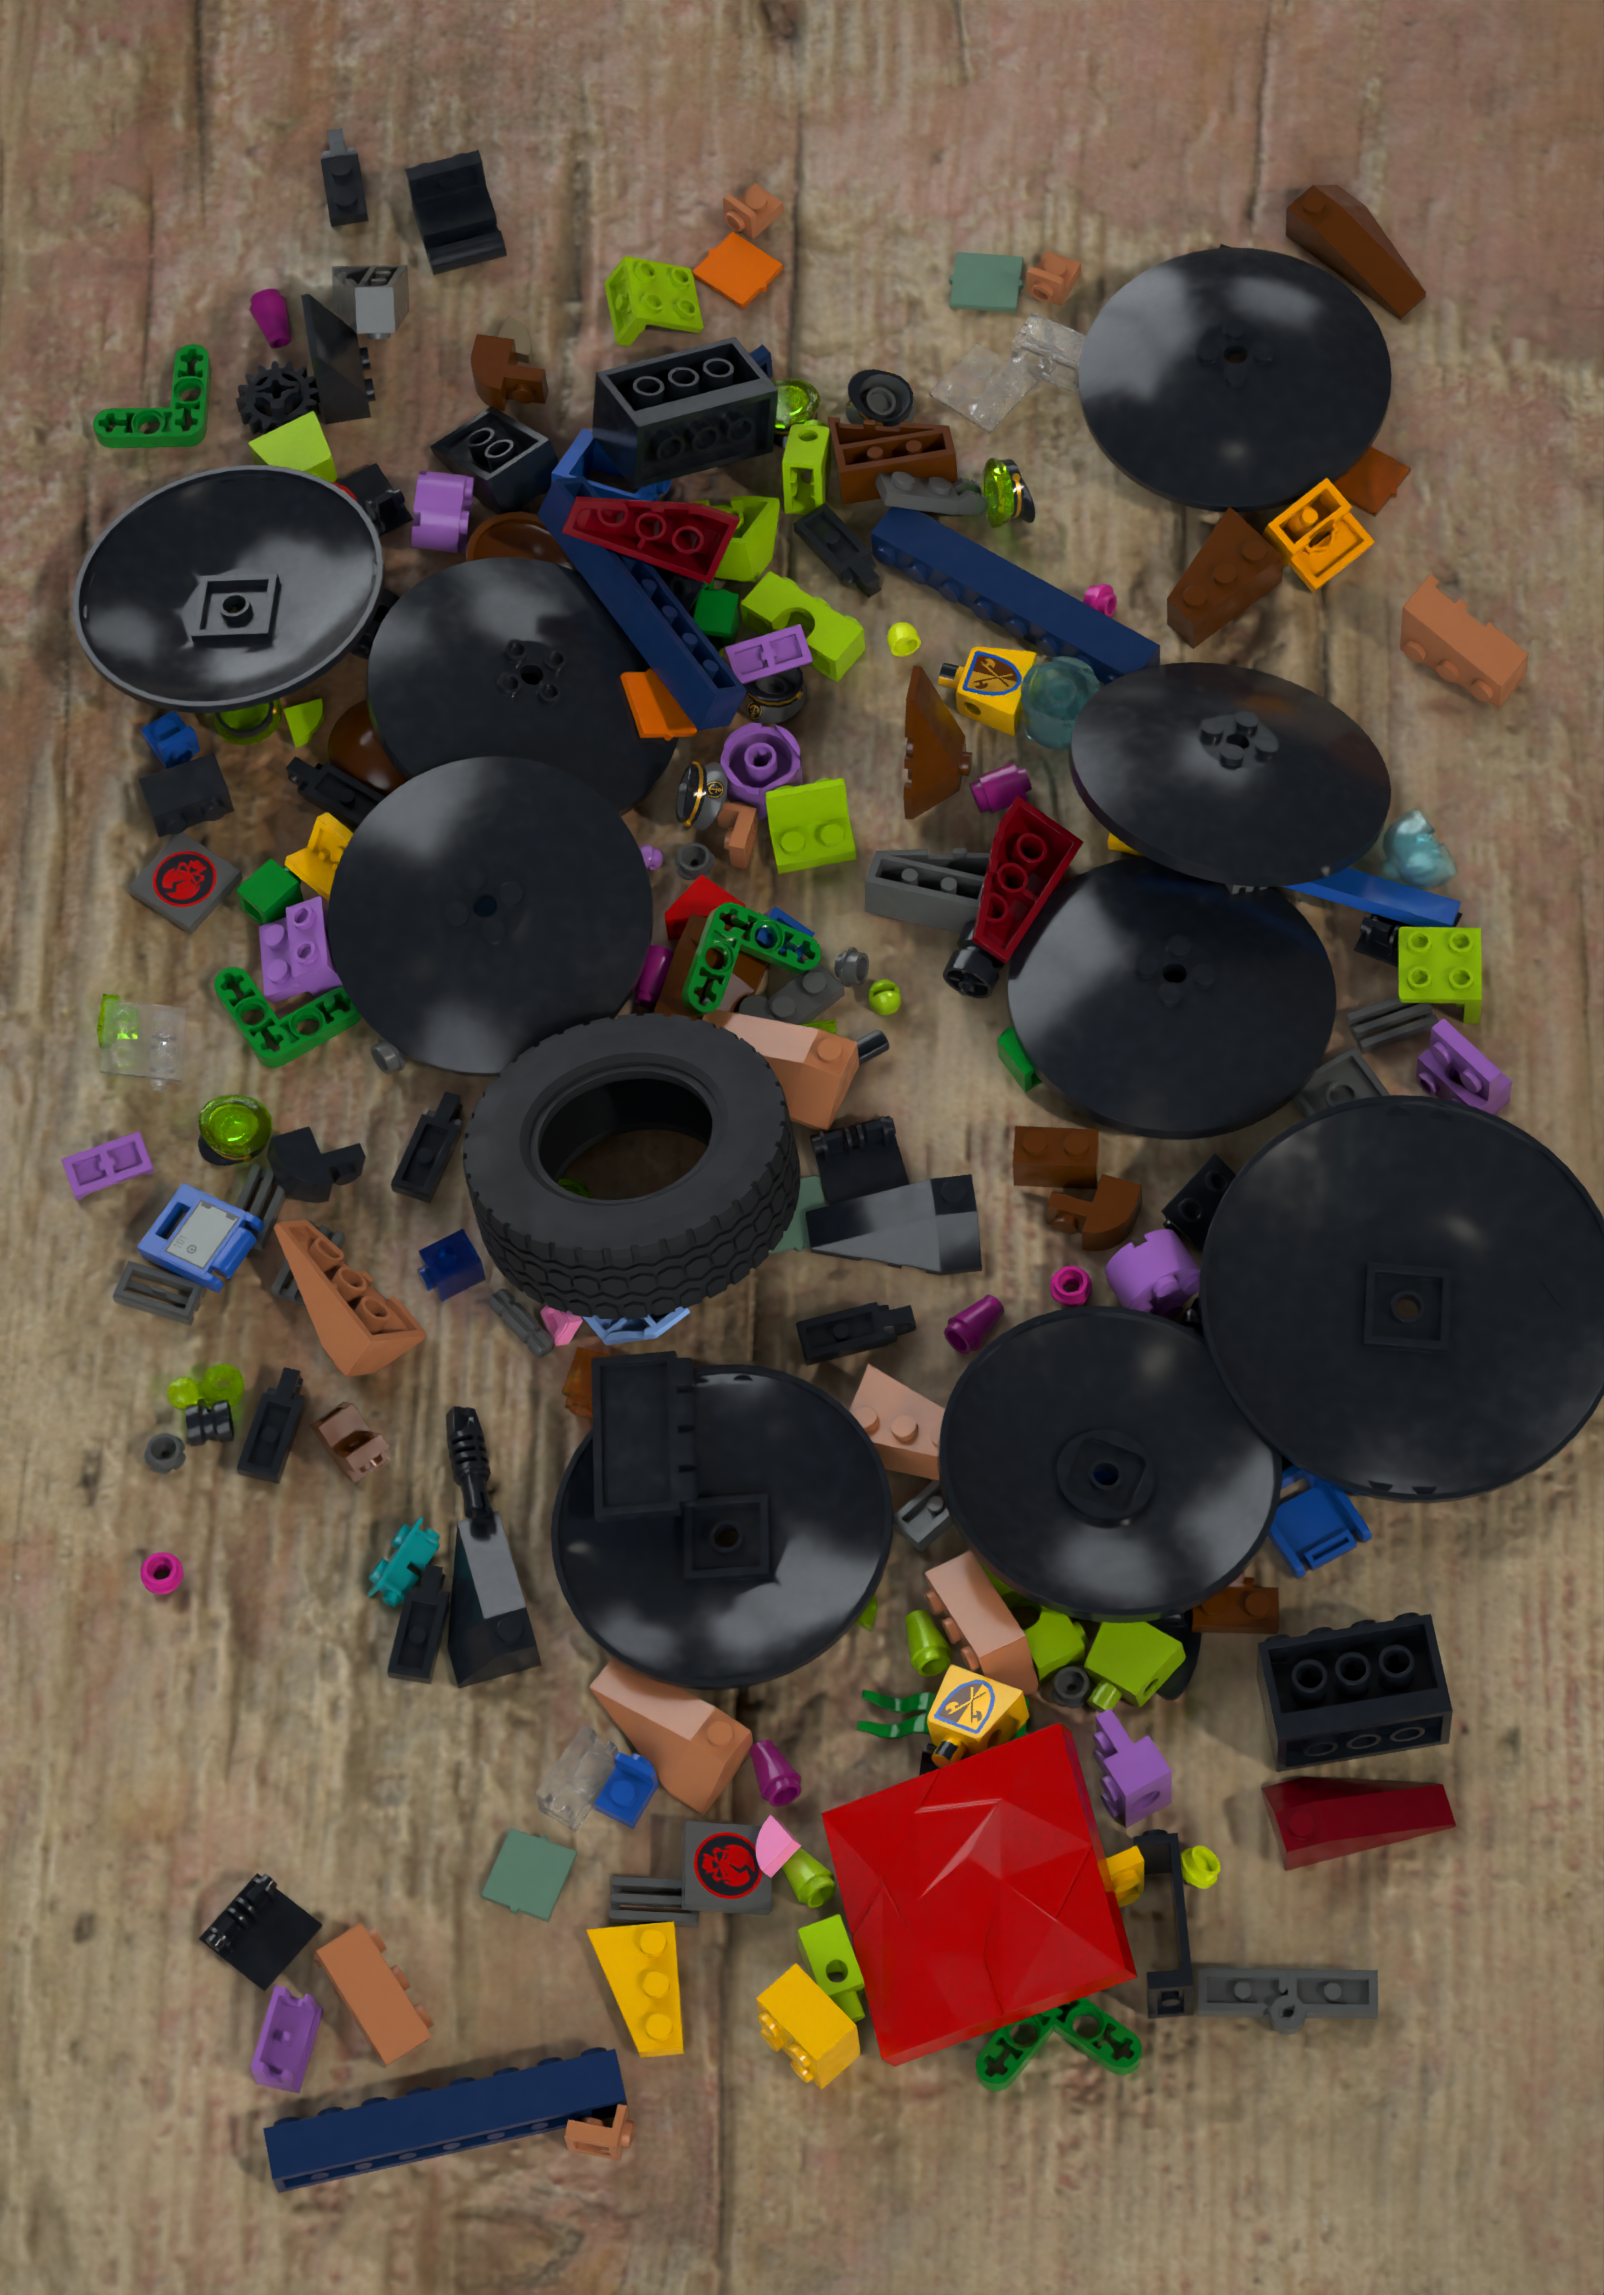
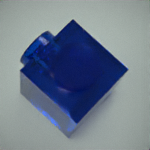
[417,1229,486,1302]

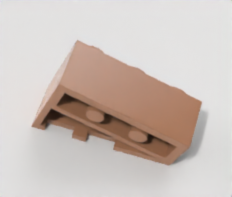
[1400,574,1528,708]
[849,1364,945,1480]
[924,1550,1040,1697]
[313,1922,434,2068]

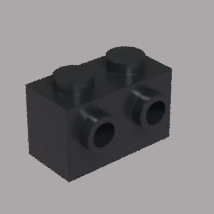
[138,753,234,838]

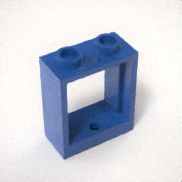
[551,429,672,501]

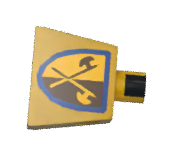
[938,646,1037,736]
[927,1664,1029,1768]

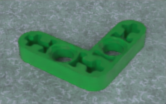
[93,344,212,448]
[681,902,821,1016]
[214,967,362,1068]
[976,1997,1142,2091]

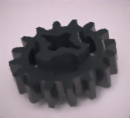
[236,361,320,434]

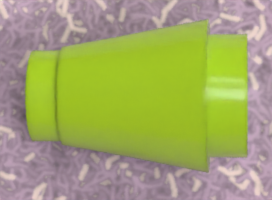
[904,1610,952,1677]
[781,1847,837,1908]

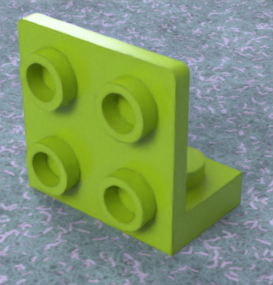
[604,256,704,347]
[765,778,857,874]
[1398,927,1482,1024]

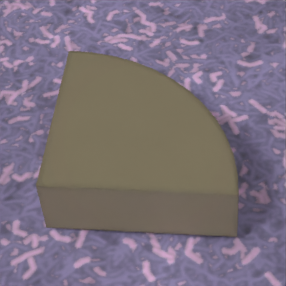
[497,316,533,363]

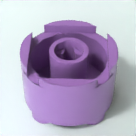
[411,470,474,553]
[721,723,803,819]
[1105,1229,1200,1320]

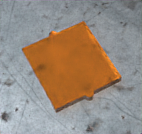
[1333,446,1411,517]

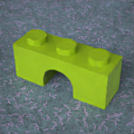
[741,570,866,682]
[978,1562,1089,1685]

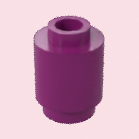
[969,763,1032,814]

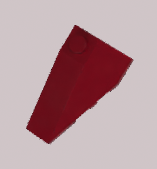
[562,496,740,585]
[971,795,1084,963]
[1261,1777,1456,1871]

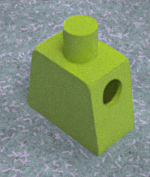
[248,411,338,483]
[782,419,832,515]
[1084,1622,1186,1713]
[797,1914,865,2022]

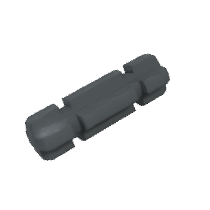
[489,1288,554,1358]

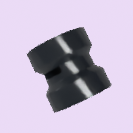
[185,1399,234,1447]

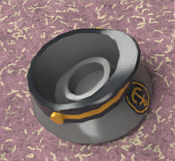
[846,369,916,427]
[739,667,807,724]
[676,762,728,831]

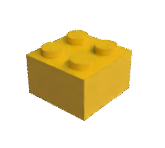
[756,1963,861,2090]

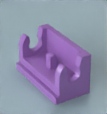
[722,624,813,684]
[61,1131,154,1201]
[250,1985,324,2094]

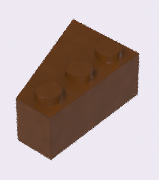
[828,417,958,505]
[1167,507,1283,649]

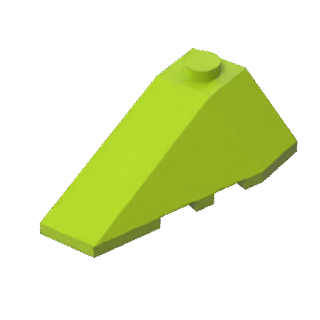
[696,495,780,582]

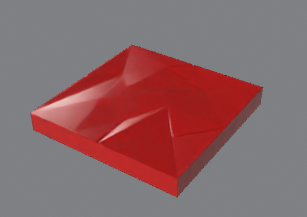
[821,1722,1138,2067]

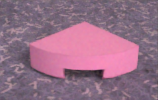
[540,1305,583,1346]
[756,1815,801,1878]

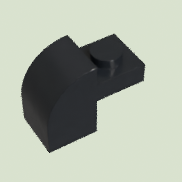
[267,1126,366,1203]

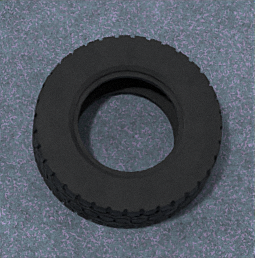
[463,1013,800,1320]

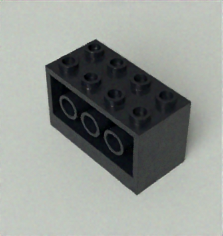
[592,337,778,489]
[1256,1612,1453,1772]

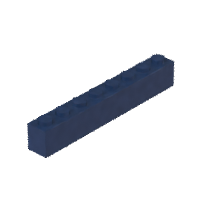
[537,477,747,730]
[871,507,1160,685]
[263,2047,629,2193]

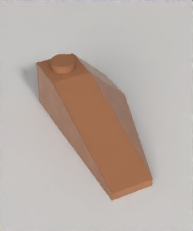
[702,1009,859,1133]
[274,1220,427,1377]
[589,1658,753,1817]

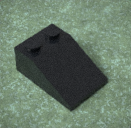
[301,294,376,425]
[430,406,559,515]

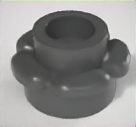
[675,842,715,880]
[834,947,869,987]
[370,1036,407,1075]
[144,1433,186,1474]
[1051,1666,1093,1709]

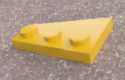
[586,1921,684,2058]

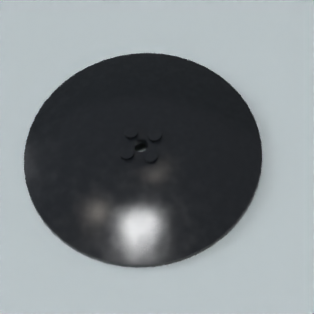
[1199,1095,1604,1503]

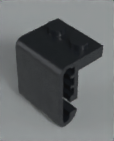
[405,150,507,275]

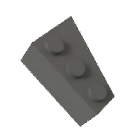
[332,265,410,339]
[865,848,990,934]

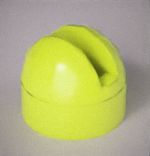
[887,622,921,657]

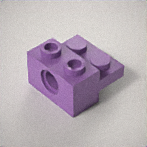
[259,896,343,1003]
[1416,1018,1512,1115]
[1093,1708,1172,1828]

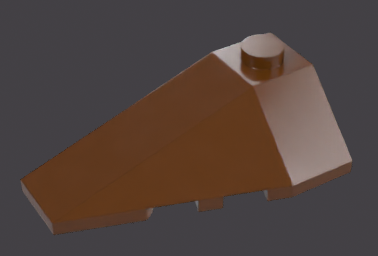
[1286,185,1426,320]
[903,665,972,819]
[654,914,769,1021]

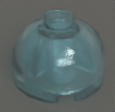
[1381,808,1458,891]

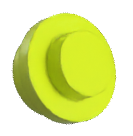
[1180,1845,1221,1889]

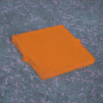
[692,231,783,310]
[620,668,698,741]

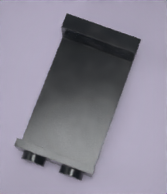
[1133,1829,1193,2019]

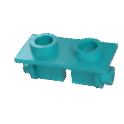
[367,1517,440,1608]

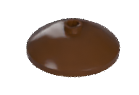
[465,512,579,572]
[328,699,407,797]

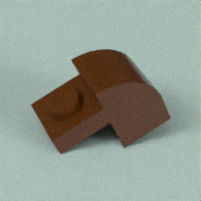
[471,334,549,412]
[1047,1174,1142,1251]
[309,1402,390,1483]

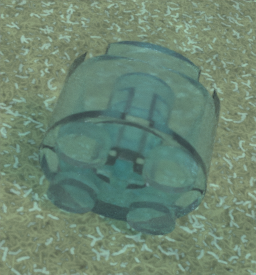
[1021,656,1101,751]

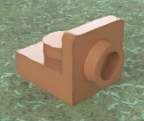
[723,183,784,240]
[1026,250,1081,307]
[717,801,759,869]
[564,2104,636,2161]

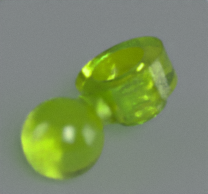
[166,1364,244,1410]

